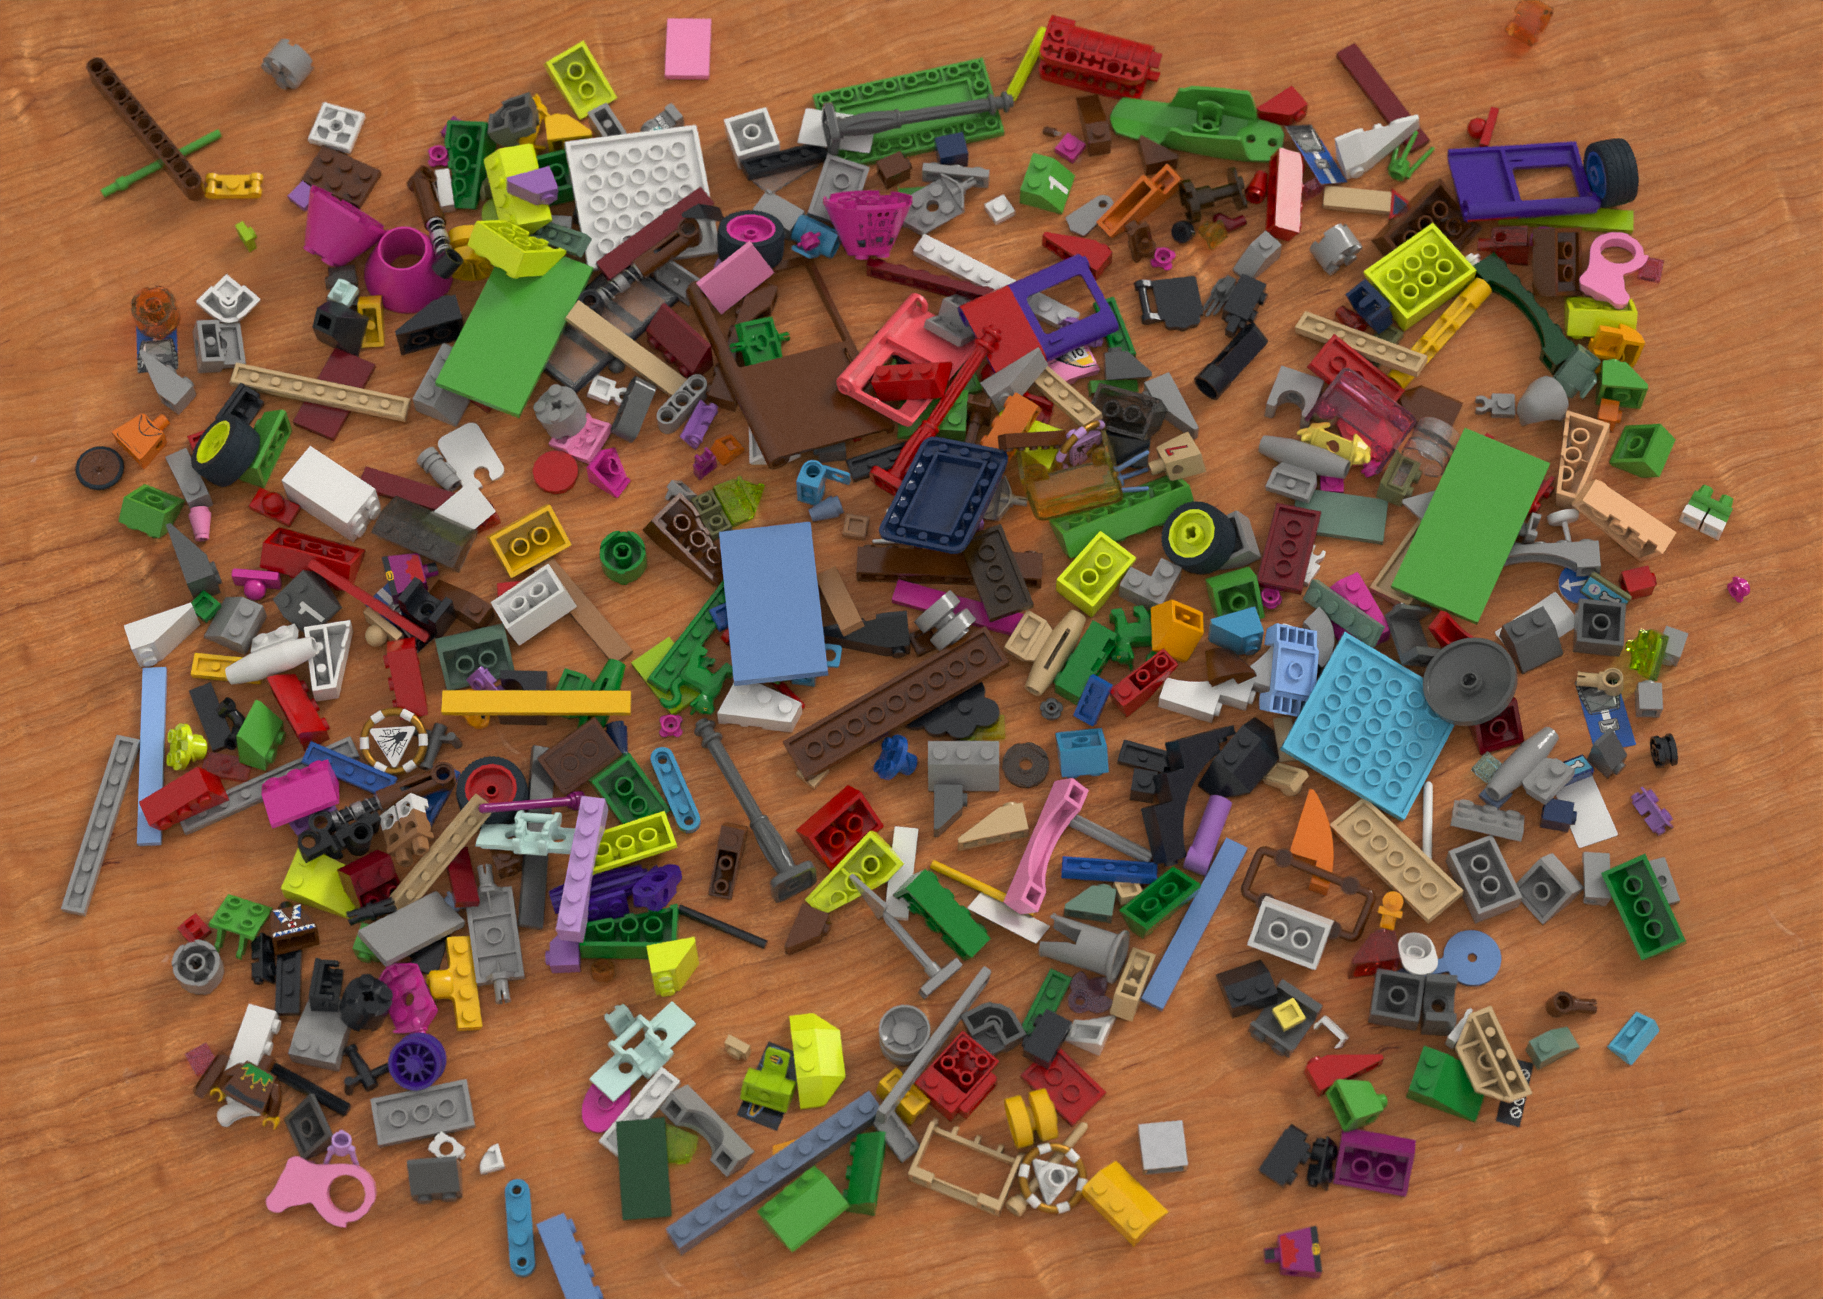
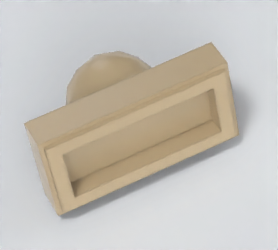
[363,607,404,647]
[1262,762,1309,796]

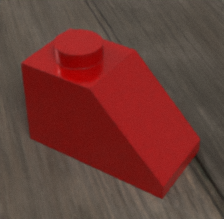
[1257,85,1308,126]

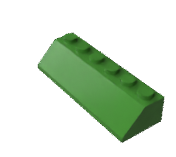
[1049,475,1194,558]

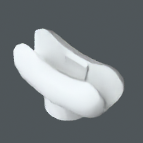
[217,1096,261,1127]

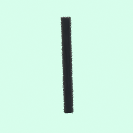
[678,904,768,949]

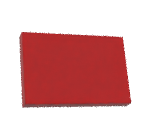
[1020,1048,1106,1127]

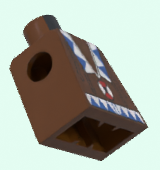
[270,901,320,955]

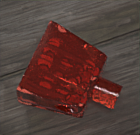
[1477,226,1529,266]

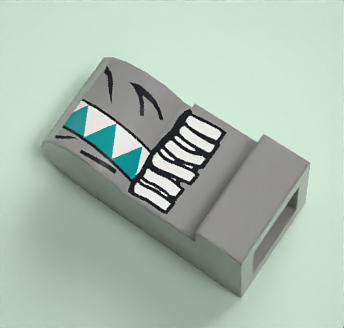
[640,103,684,132]

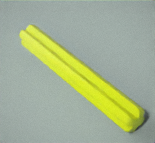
[1006,27,1046,101]

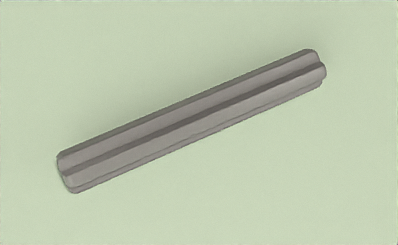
[1068,815,1152,862]

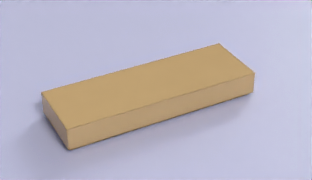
[1323,186,1392,215]

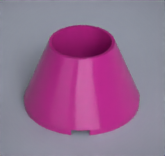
[364,227,453,314]

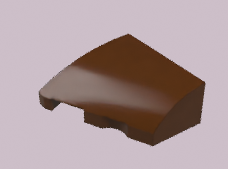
[1205,648,1257,687]

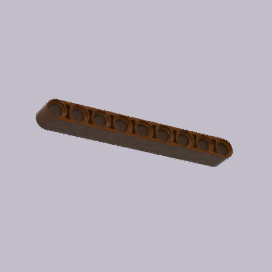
[86,57,206,201]

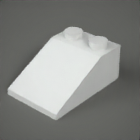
[124,603,200,667]

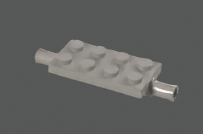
[466,864,525,1004]

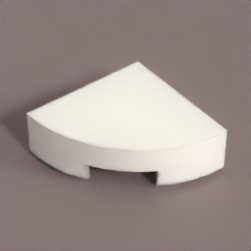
[480,1144,505,1175]

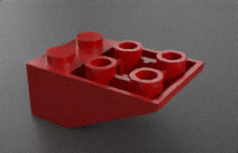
[914,1030,999,1122]

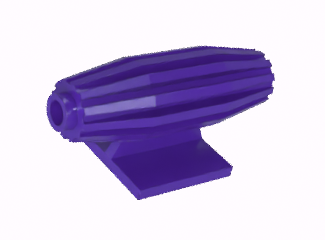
[549,864,648,922]

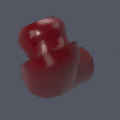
[1212,213,1247,232]

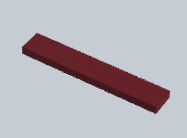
[1336,43,1429,154]
[595,186,715,281]
[361,466,494,527]

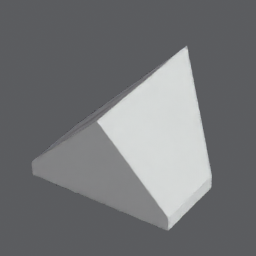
[1065,1015,1117,1056]

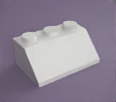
[491,564,577,646]

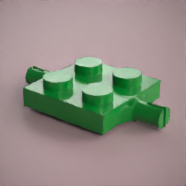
[729,317,790,366]

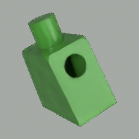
[1325,1079,1388,1132]

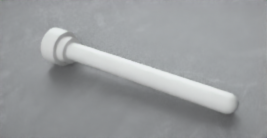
[1422,781,1433,860]

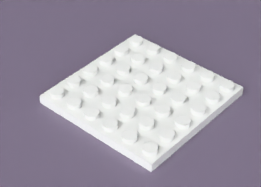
[564,125,718,271]

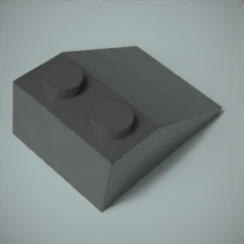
[166,523,222,599]

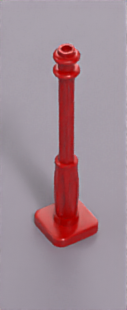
[869,324,1002,497]

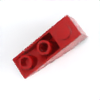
[1110,648,1179,718]

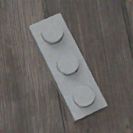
[922,162,989,188]

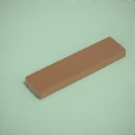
[817,566,864,636]

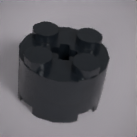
[339,974,393,1032]

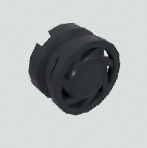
[1650,733,1678,769]

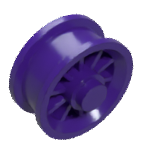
[388,1032,447,1091]

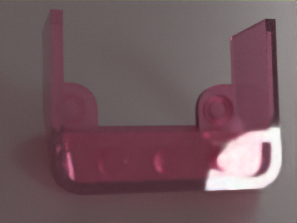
[1304,368,1416,474]

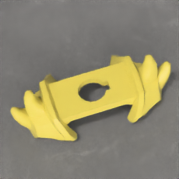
[1297,422,1371,467]

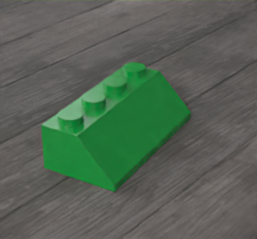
[1601,854,1687,961]

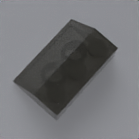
[1091,382,1168,442]

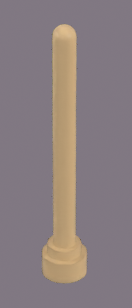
[1005,1122,1088,1217]

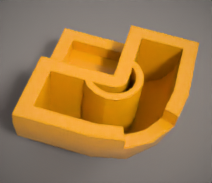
[1587,324,1645,374]

